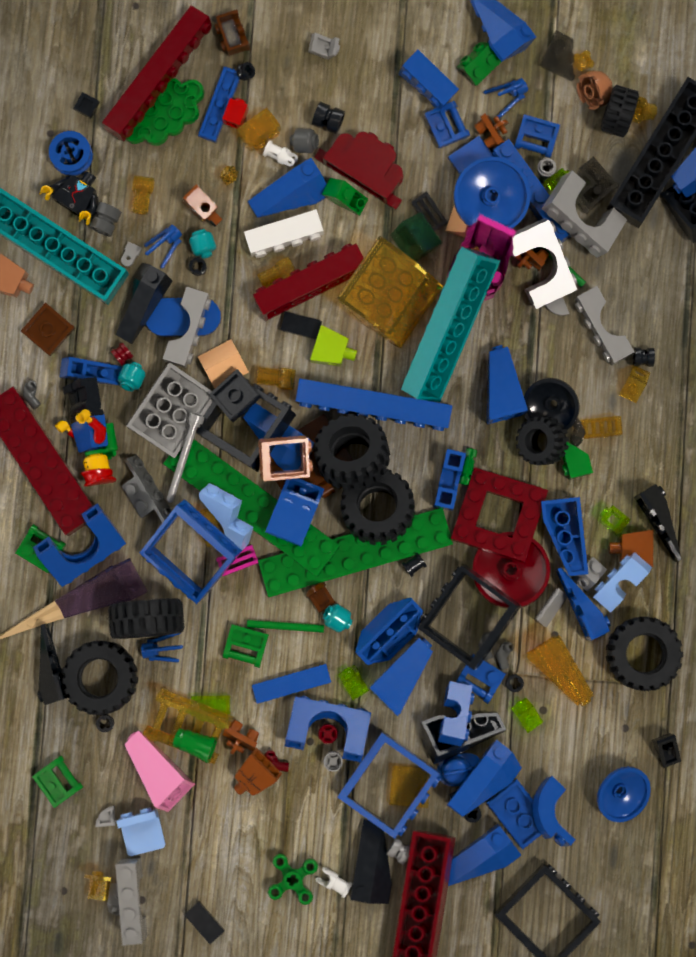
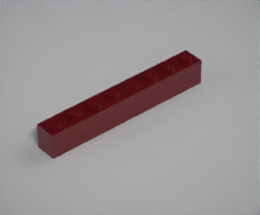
[102,5,212,142]

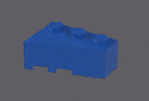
[398,50,459,109]

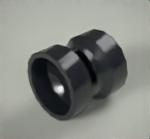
[633,347,655,367]

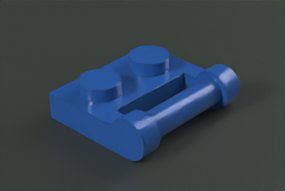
[424,101,470,149]
[515,114,560,158]
[456,654,506,704]

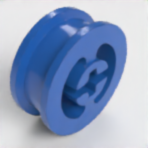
[49,131,93,176]

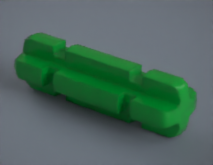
[459,448,477,486]

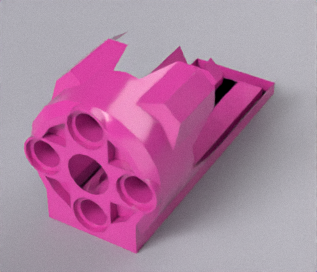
[447,215,516,301]

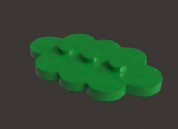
[126,78,205,146]

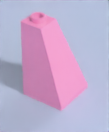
[124,731,195,812]

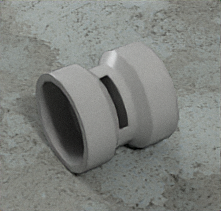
[323,751,343,772]
[386,838,410,865]

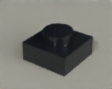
[74,92,100,119]

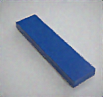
[198,66,240,143]
[252,664,331,704]

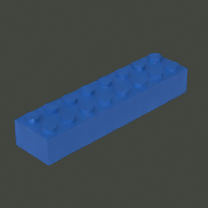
[296,378,453,431]

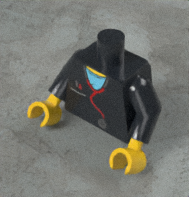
[39,172,99,225]

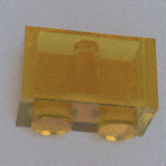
[236,107,281,152]

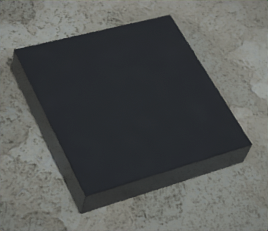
[209,369,261,423]

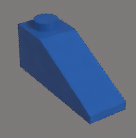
[59,357,122,386]

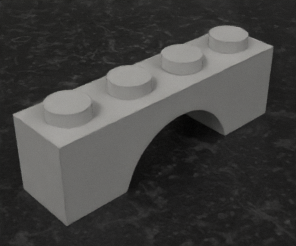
[163,286,212,368]
[574,286,634,365]

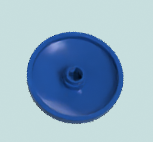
[453,157,530,229]

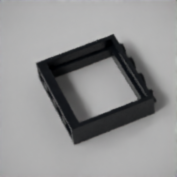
[196,378,296,472]
[418,565,522,670]
[494,863,601,957]

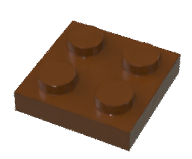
[21,302,75,356]

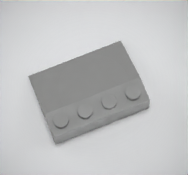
[125,362,214,458]

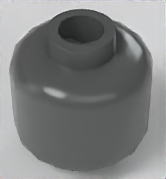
[290,128,319,153]

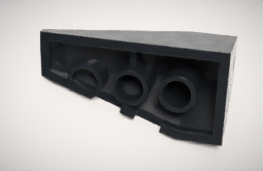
[116,263,173,344]
[634,484,682,562]
[38,624,68,705]
[420,713,507,765]
[350,819,392,904]

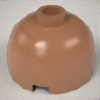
[576,70,613,110]

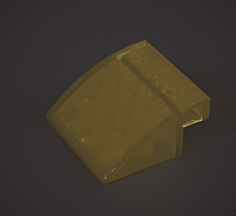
[336,236,443,348]

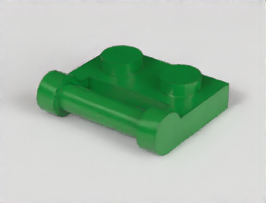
[15,524,66,573]
[222,624,269,668]
[32,756,83,808]

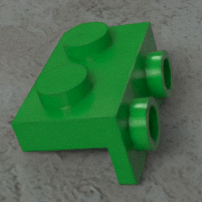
[457,42,501,86]

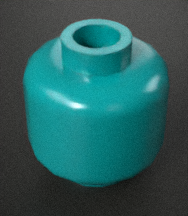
[189,229,216,259]
[118,362,146,392]
[323,604,353,632]

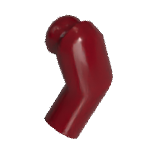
[264,750,289,772]

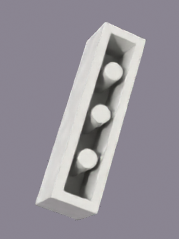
[244,209,324,258]

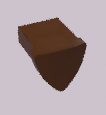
[305,582,335,613]

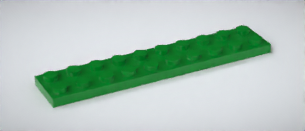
[163,439,340,577]
[258,508,453,598]

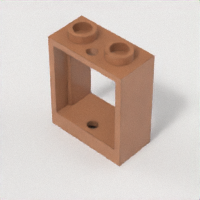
[258,435,313,481]

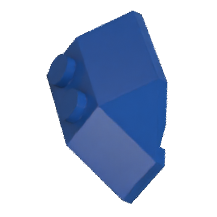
[355,597,423,665]

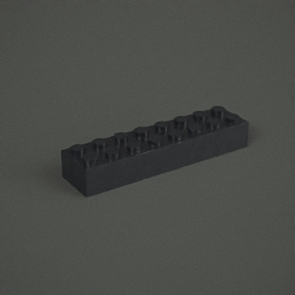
[606,77,696,228]

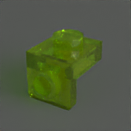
[338,665,369,700]
[511,698,543,733]

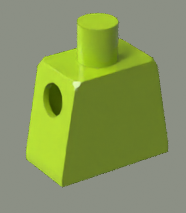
[310,325,357,366]

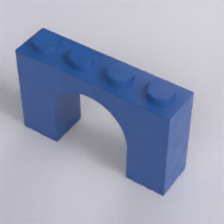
[33,503,126,587]
[285,696,371,762]

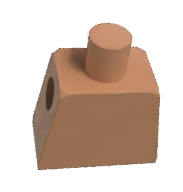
[0,254,34,298]

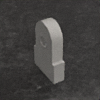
[121,241,142,267]

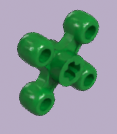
[268,853,318,905]

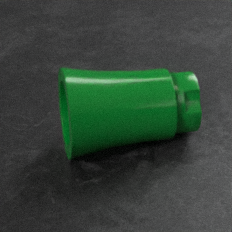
[173,728,218,764]

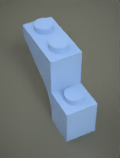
[199,483,254,550]

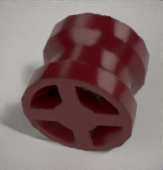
[110,342,134,366]
[318,724,338,744]

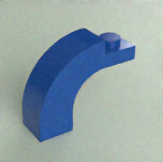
[532,776,575,847]

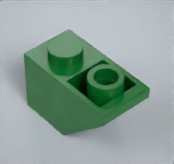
[322,178,368,216]
[560,442,593,480]

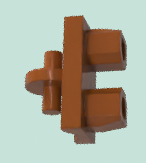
[475,114,508,150]
[515,248,549,271]
[222,720,259,755]

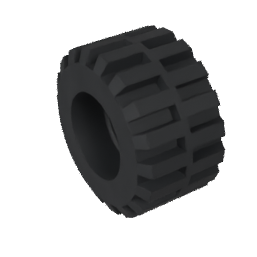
[601,85,639,137]
[516,417,569,465]

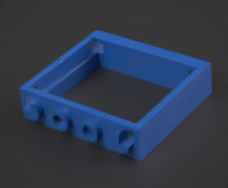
[139,499,242,604]
[337,732,441,839]

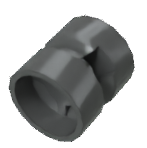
[89,202,122,237]

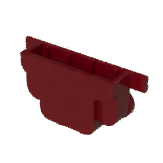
[314,132,403,210]

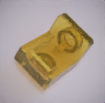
[84,871,111,901]

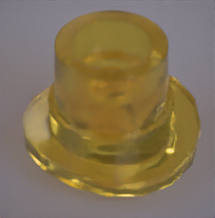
[633,97,657,123]

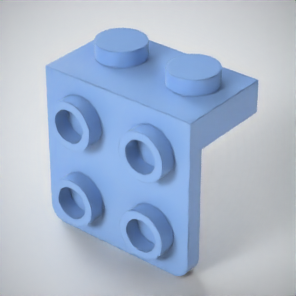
[117,807,166,856]

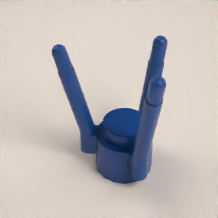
[483,78,528,119]
[144,224,182,269]
[141,633,183,662]

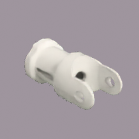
[263,140,298,166]
[316,867,353,898]

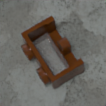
[214,9,250,56]

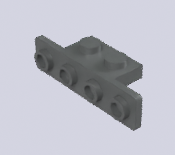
[122,455,172,523]

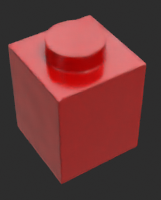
[222,98,249,130]

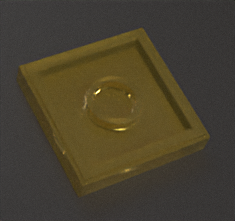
[389,765,431,808]

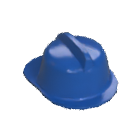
[437,753,480,787]

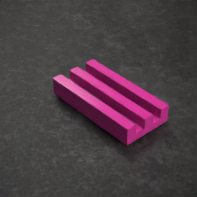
[216,545,258,576]

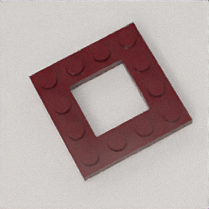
[451,467,548,563]

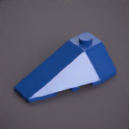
[470,0,536,62]
[247,158,327,218]
[243,403,315,471]
[541,497,588,576]
[556,568,611,640]
[447,740,522,817]
[448,824,521,886]

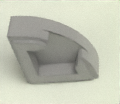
[545,297,569,316]
[95,806,116,827]

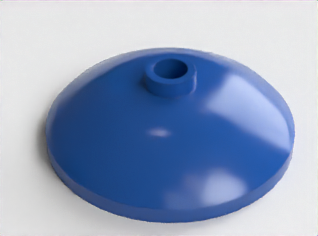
[597,767,651,822]

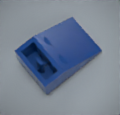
[265,478,324,547]

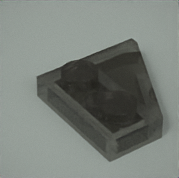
[540,30,575,82]

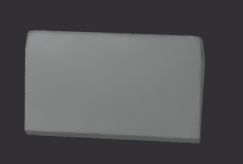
[534,588,567,627]

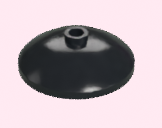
[524,378,580,433]

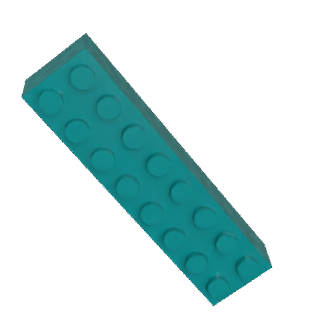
[0,188,129,305]
[401,246,500,402]

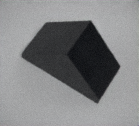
[652,733,681,768]

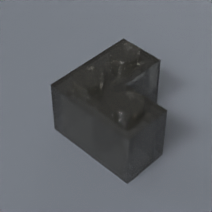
[576,157,618,214]

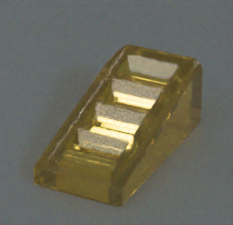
[581,416,623,439]

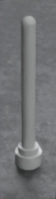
[166,413,205,503]

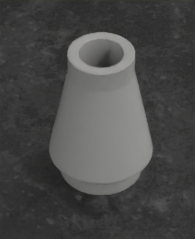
[537,158,556,178]

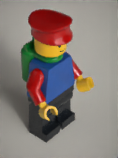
[55,377,118,487]

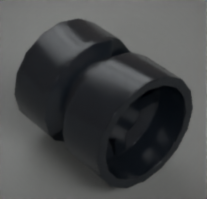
[312,102,345,134]

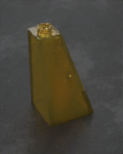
[522,635,594,706]

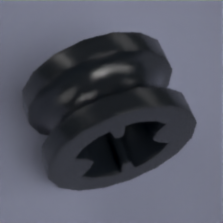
[237,62,255,81]
[189,257,207,276]
[506,674,524,692]
[96,715,115,732]

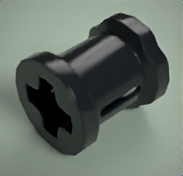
[402,553,427,577]

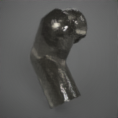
[570,418,586,447]

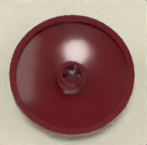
[473,532,550,609]

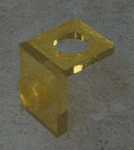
[619,366,650,403]

